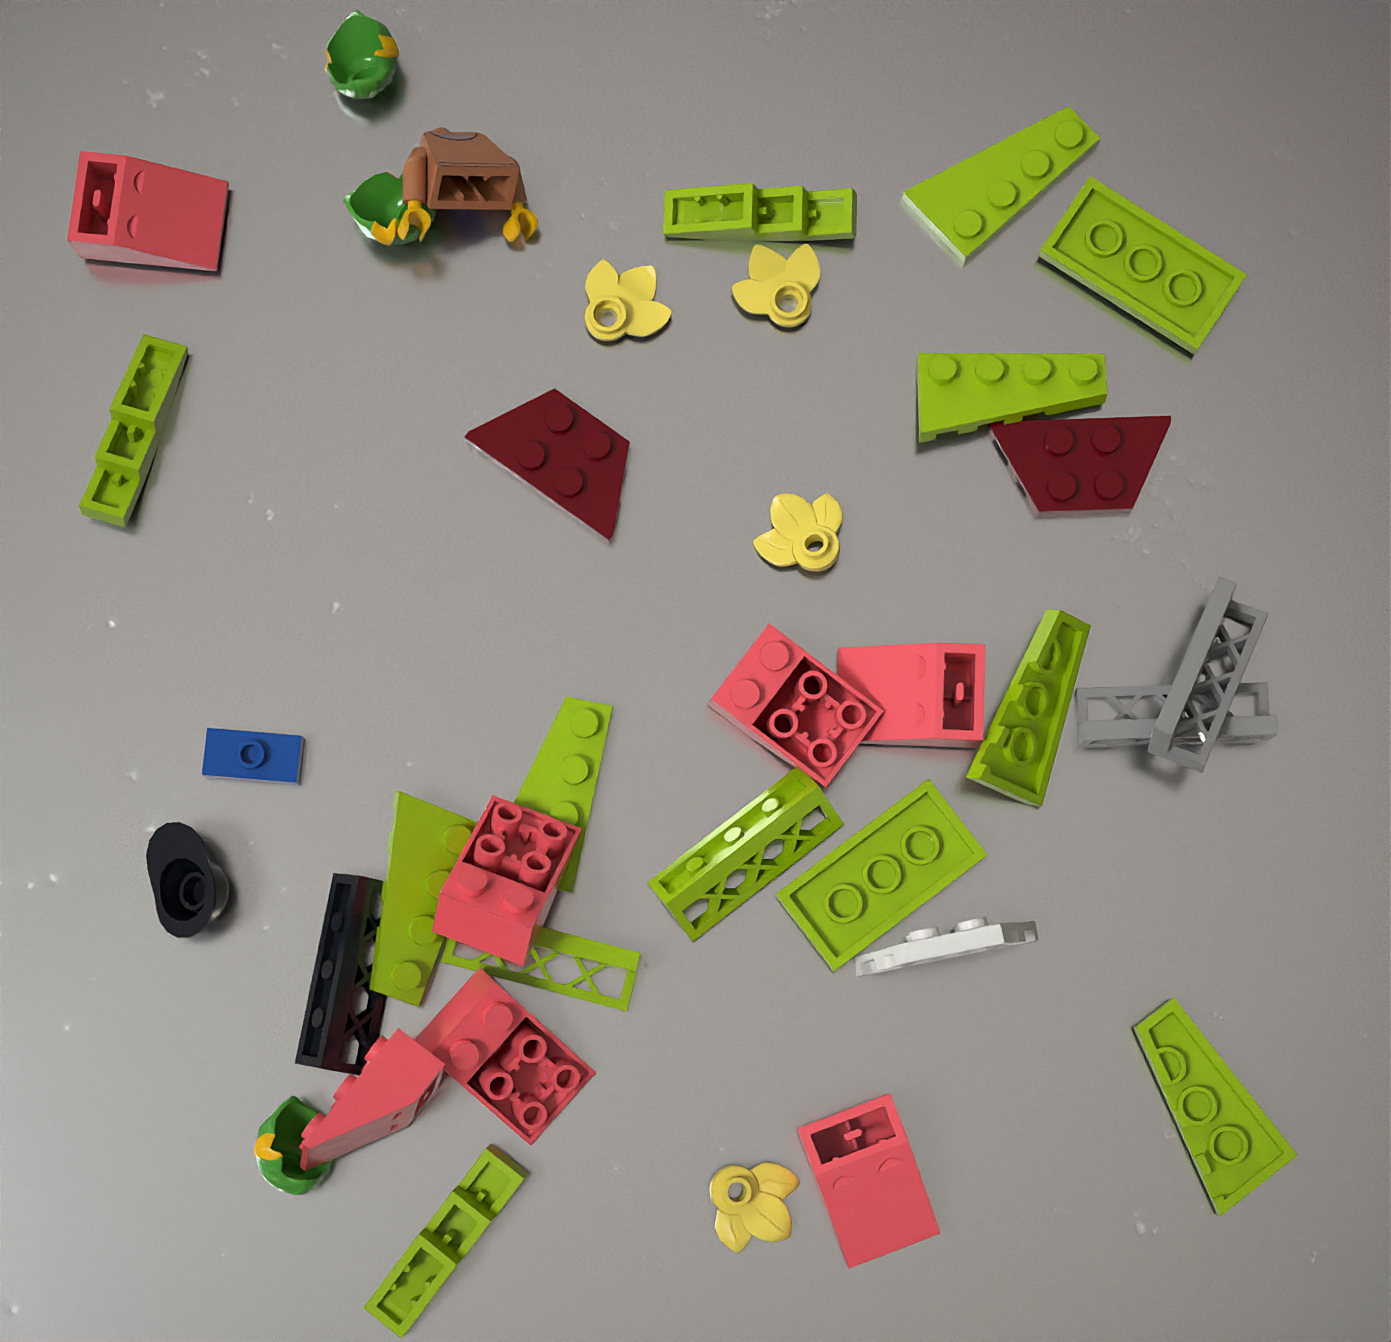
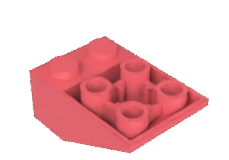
[67,151,229,271]
[707,623,884,788]
[837,643,985,748]
[432,795,582,966]
[414,967,596,1145]
[299,1028,446,1171]
[796,1093,941,1269]

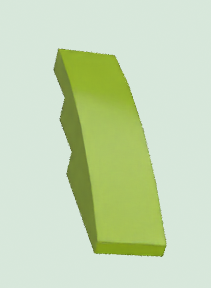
[663,183,857,241]
[79,334,188,528]
[363,1144,529,1339]

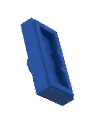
[202,728,304,785]

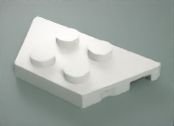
[853,917,1039,977]

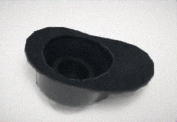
[146,822,228,938]

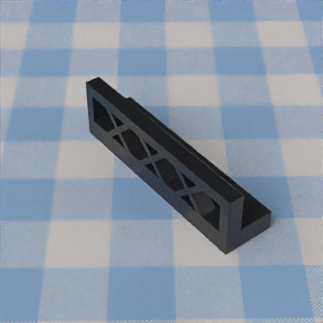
[295,873,385,1075]

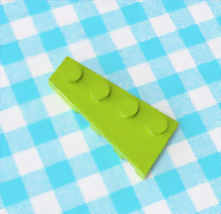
[902,106,1101,263]
[514,696,613,894]

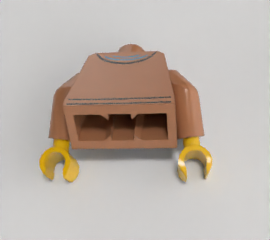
[397,127,538,242]

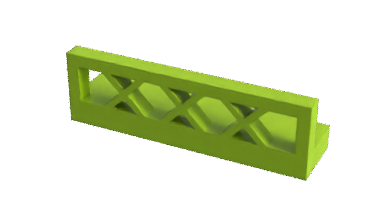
[647,768,844,942]
[440,927,642,1012]

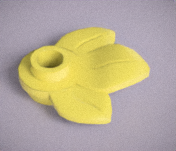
[731,244,820,327]
[585,259,672,341]
[753,493,843,572]
[709,1162,799,1253]

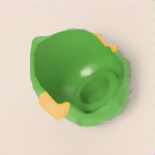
[325,10,399,100]
[343,172,436,246]
[254,1096,333,1195]

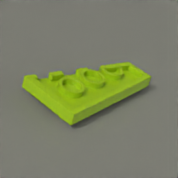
[917,353,1107,443]
[966,609,1091,807]
[369,791,478,1007]
[1134,998,1298,1216]

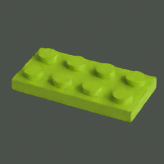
[1038,176,1247,355]
[775,779,988,972]

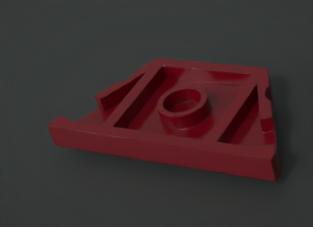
[464,388,630,544]
[989,416,1171,516]

